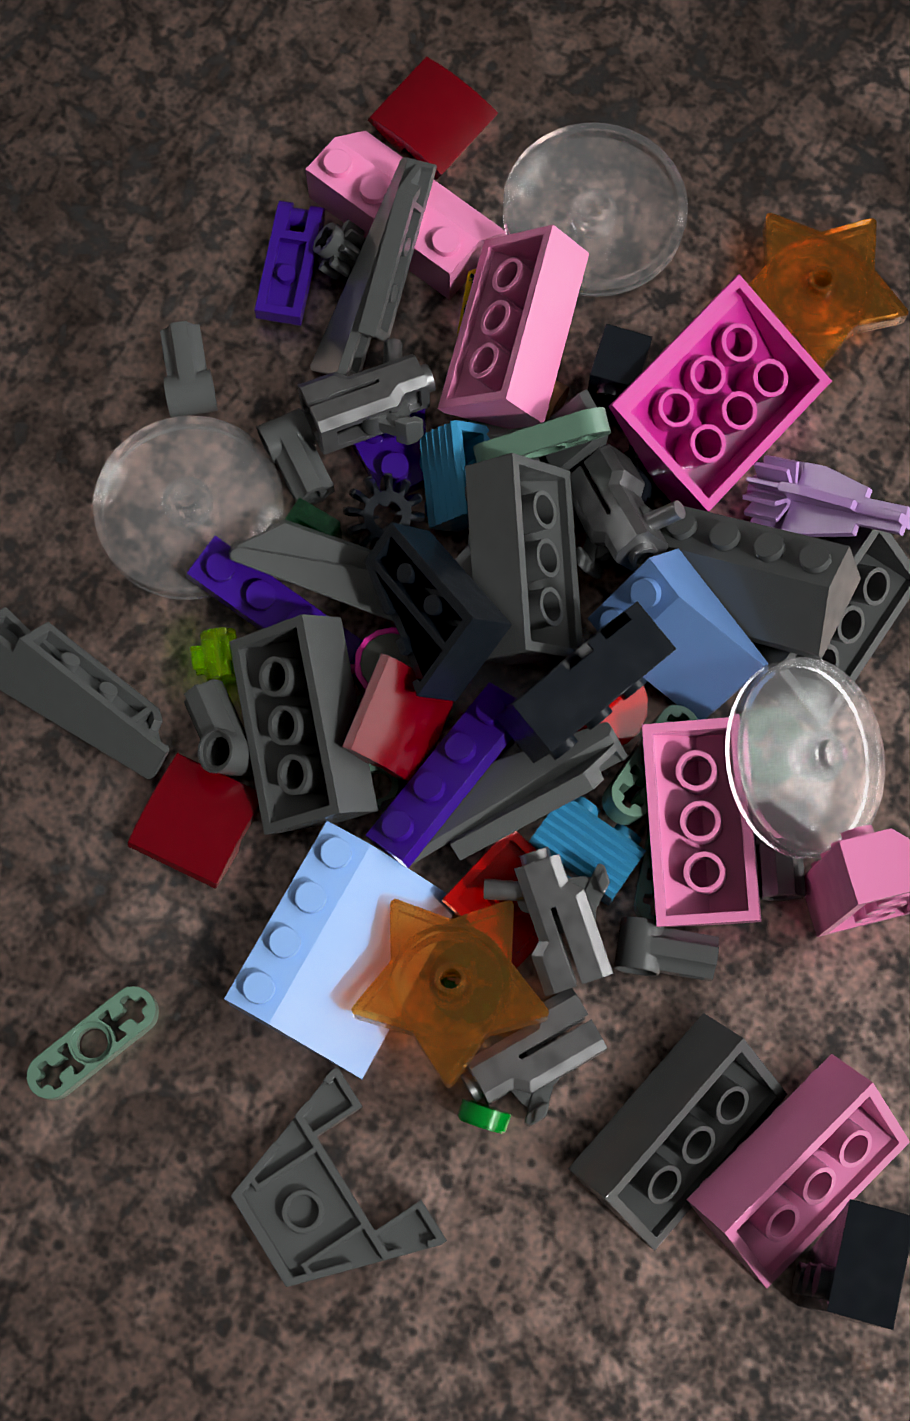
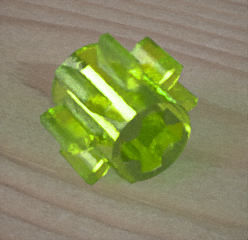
[190,627,237,685]

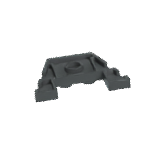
[231,1067,447,1287]

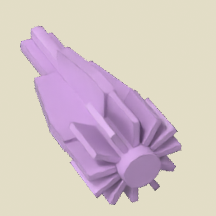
[742,455,910,537]

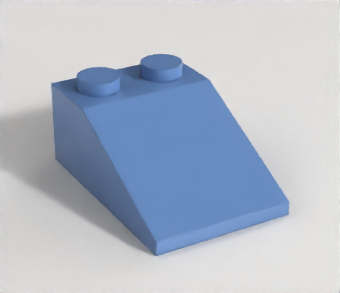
[588,548,769,720]

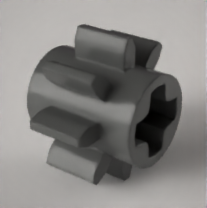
[313,219,366,281]

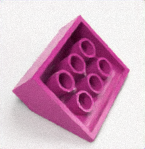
[608,274,832,512]

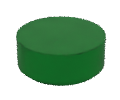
[457,1098,512,1134]

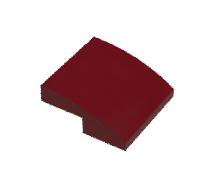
[367,56,498,180]
[342,653,454,784]
[127,753,260,889]

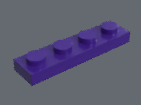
[186,535,363,677]
[366,682,517,868]

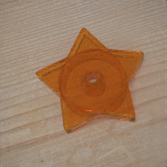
[748,213,909,370]
[351,899,549,1088]

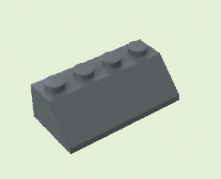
[465,453,583,665]
[660,506,861,661]
[750,526,910,730]
[229,614,378,835]
[568,1013,788,1251]

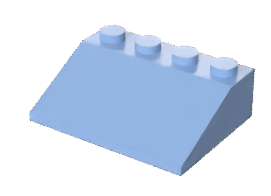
[224,821,454,1080]

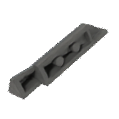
[310,157,437,376]
[229,519,394,622]
[0,607,170,779]
[381,722,628,868]

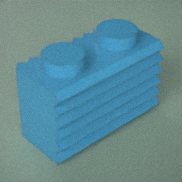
[420,420,490,532]
[529,796,646,906]

